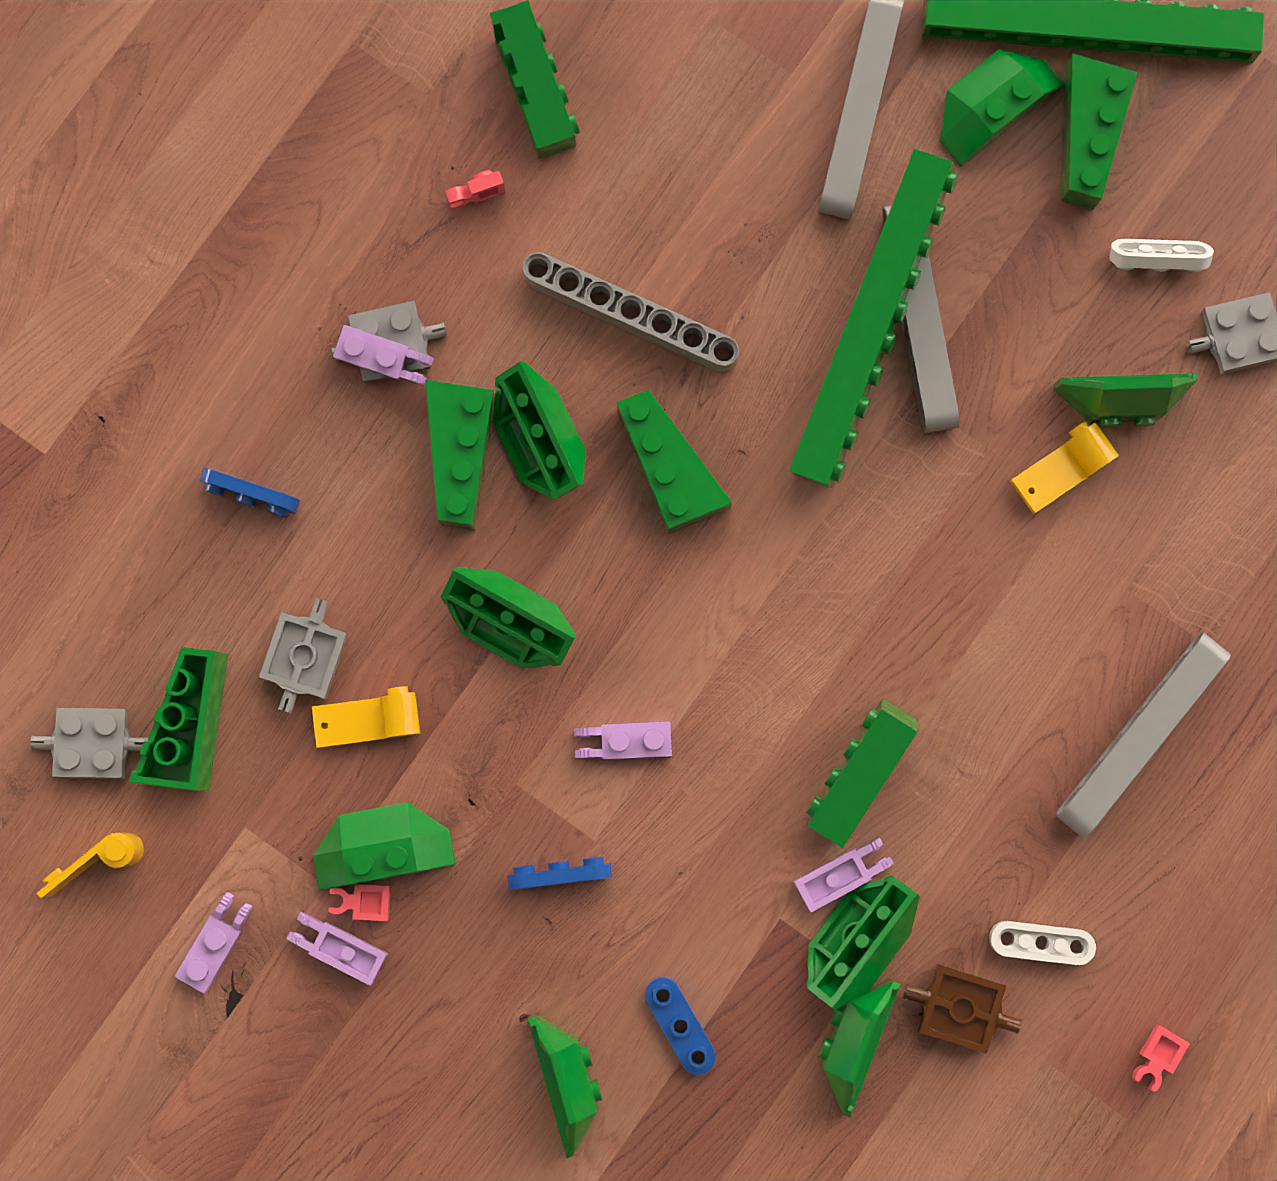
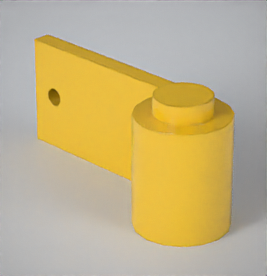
[1010,421,1119,514]
[312,686,421,748]
[37,832,144,898]

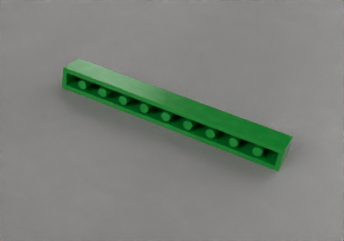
[922,0,1264,63]
[789,149,958,489]

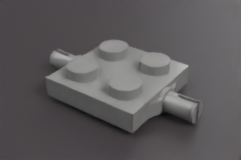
[1187,292,1277,375]
[332,301,447,383]
[259,598,348,714]
[30,708,148,779]

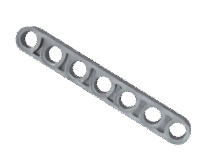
[818,0,904,220]
[882,205,960,433]
[522,252,739,373]
[1055,632,1231,838]

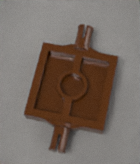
[903,964,1022,1054]

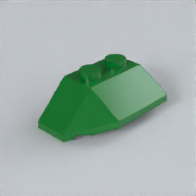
[940,49,1065,167]
[493,361,586,500]
[1054,373,1198,428]
[440,567,576,669]
[313,802,456,890]
[807,875,920,1010]
[818,979,901,1118]
[527,1014,603,1158]

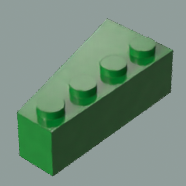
[490,0,580,159]
[1061,54,1138,210]
[425,380,495,530]
[617,389,733,534]
[128,647,228,791]
[806,699,918,848]

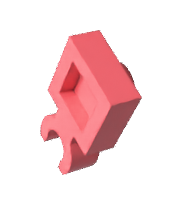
[445,170,506,210]
[328,884,391,921]
[1132,1024,1190,1092]

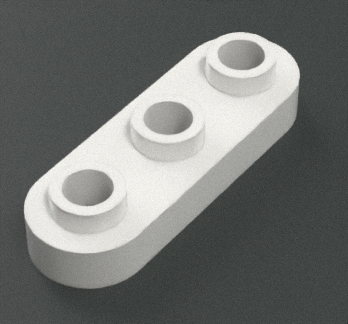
[1109,239,1214,272]
[989,921,1096,965]

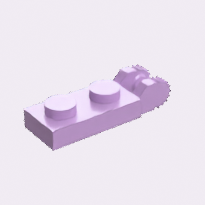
[333,325,434,386]
[574,722,672,760]
[793,838,894,913]
[174,892,253,994]
[287,912,388,986]

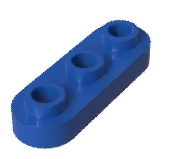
[199,468,300,518]
[507,857,612,890]
[645,977,715,1075]

